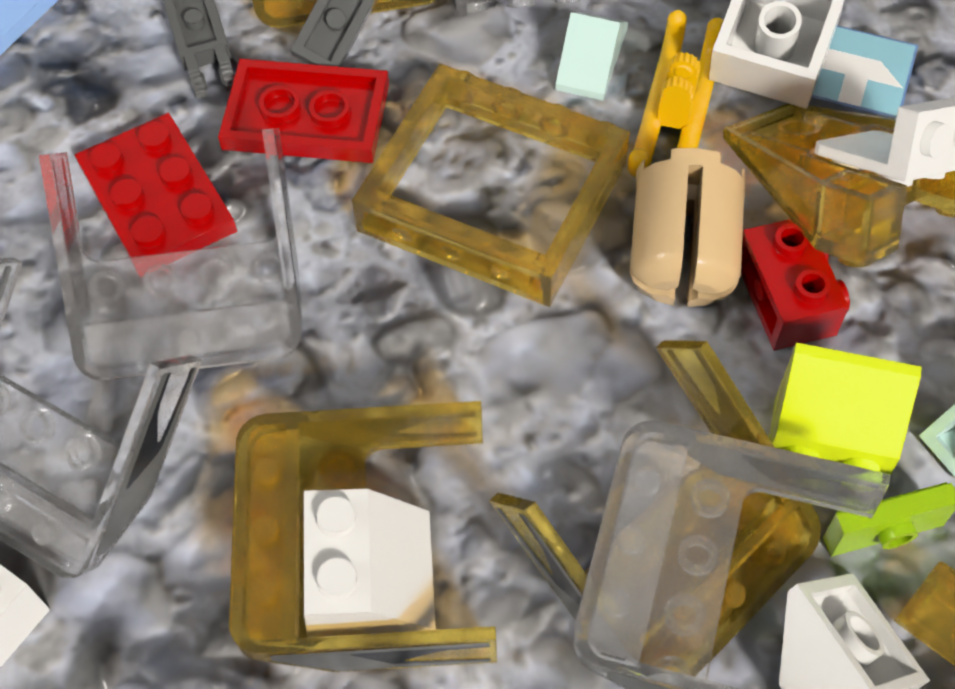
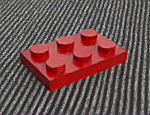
[218,58,389,163]
[74,112,238,278]

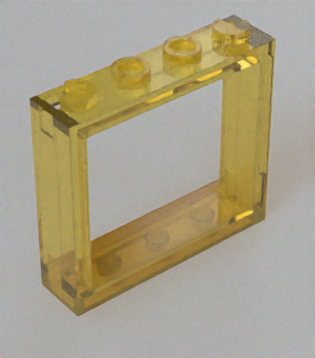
[352,63,630,307]

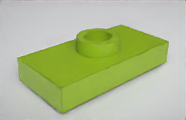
[823,482,955,557]

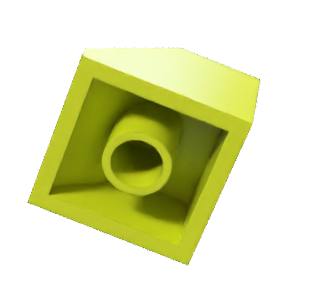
[769,342,922,485]

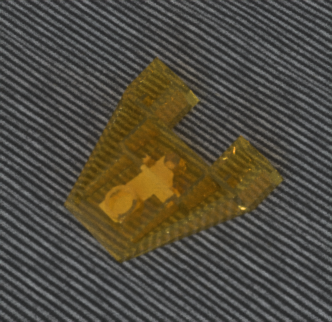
[723,103,955,267]

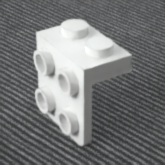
[814,97,955,187]

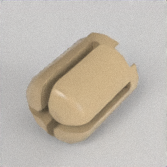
[630,148,746,307]

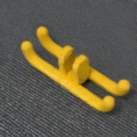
[628,10,724,178]

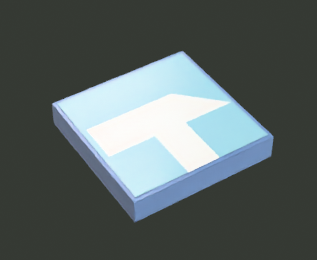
[808,25,918,130]

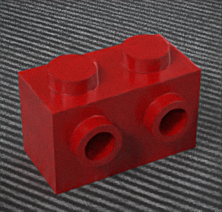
[741,215,850,351]

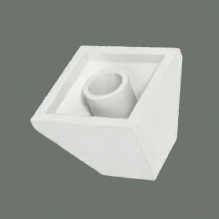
[779,573,930,689]

